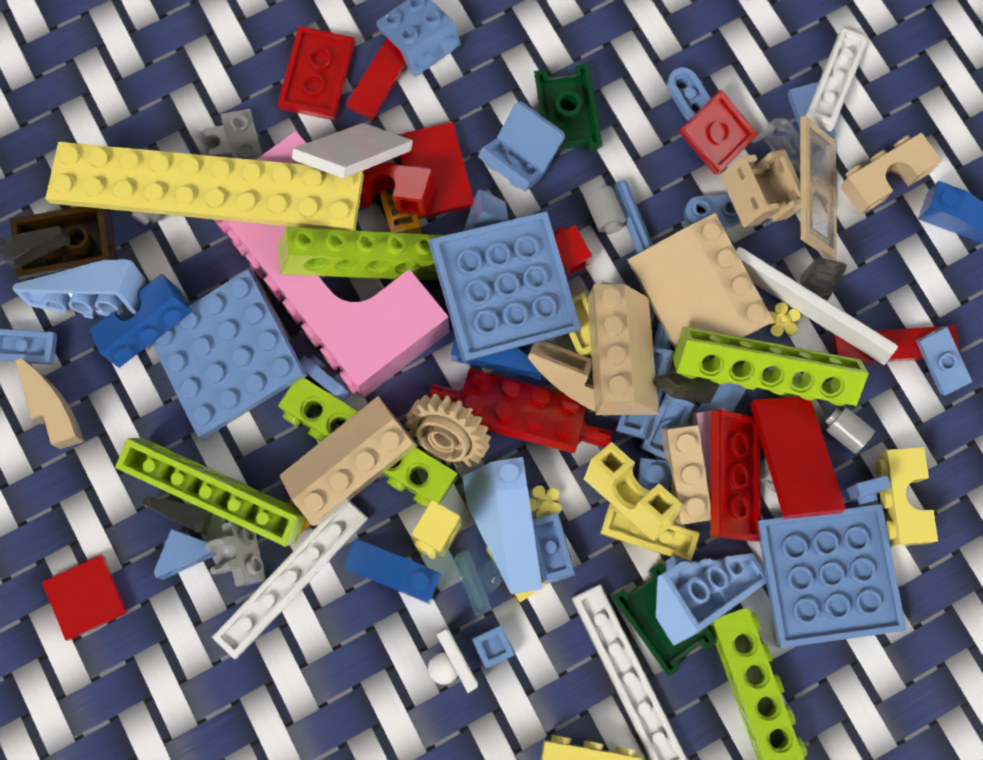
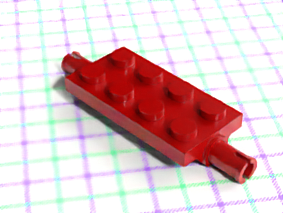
[429,368,612,454]

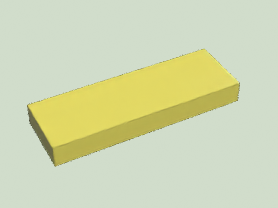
[600,503,700,561]

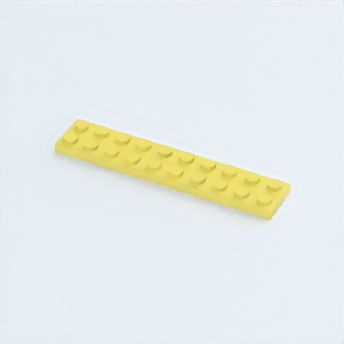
[45,142,364,231]

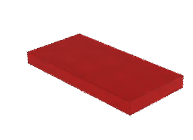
[750,396,846,519]
[711,409,761,542]

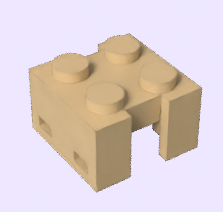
[720,149,801,228]

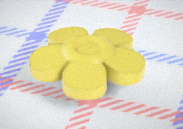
[769,302,801,337]
[529,485,562,519]

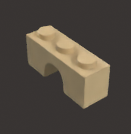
[840,133,942,216]
[661,424,711,525]

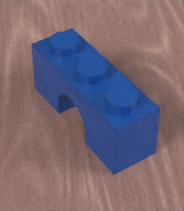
[89,274,192,368]

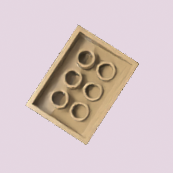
[627,213,773,357]

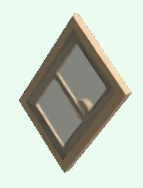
[800,116,837,260]

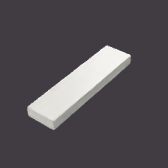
[805,27,869,132]

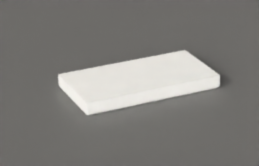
[292,123,413,179]

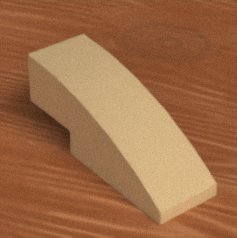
[528,341,606,416]
[15,359,85,449]

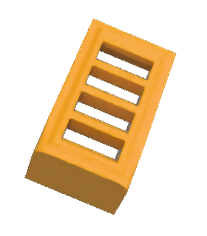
[380,191,421,234]

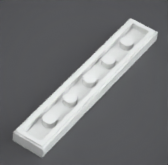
[736,247,898,365]
[212,501,369,660]
[571,584,687,760]

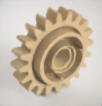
[405,394,491,468]

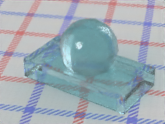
[453,550,502,617]

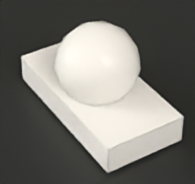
[428,629,478,693]

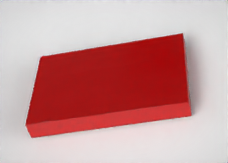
[277,26,356,121]
[398,122,474,220]

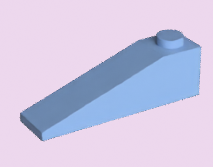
[12,259,146,321]
[463,457,543,594]
[656,553,767,645]

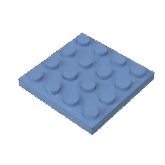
[428,211,582,362]
[152,269,307,439]
[757,504,907,648]

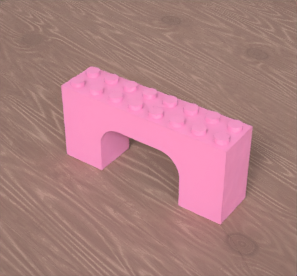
[214,131,450,399]

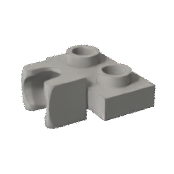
[202,109,262,160]
[205,521,266,587]

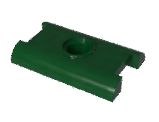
[534,64,603,156]
[612,562,717,677]

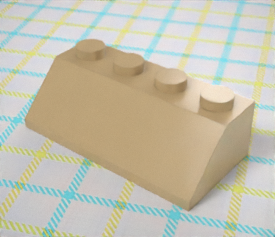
[587,284,659,415]
[279,396,418,526]

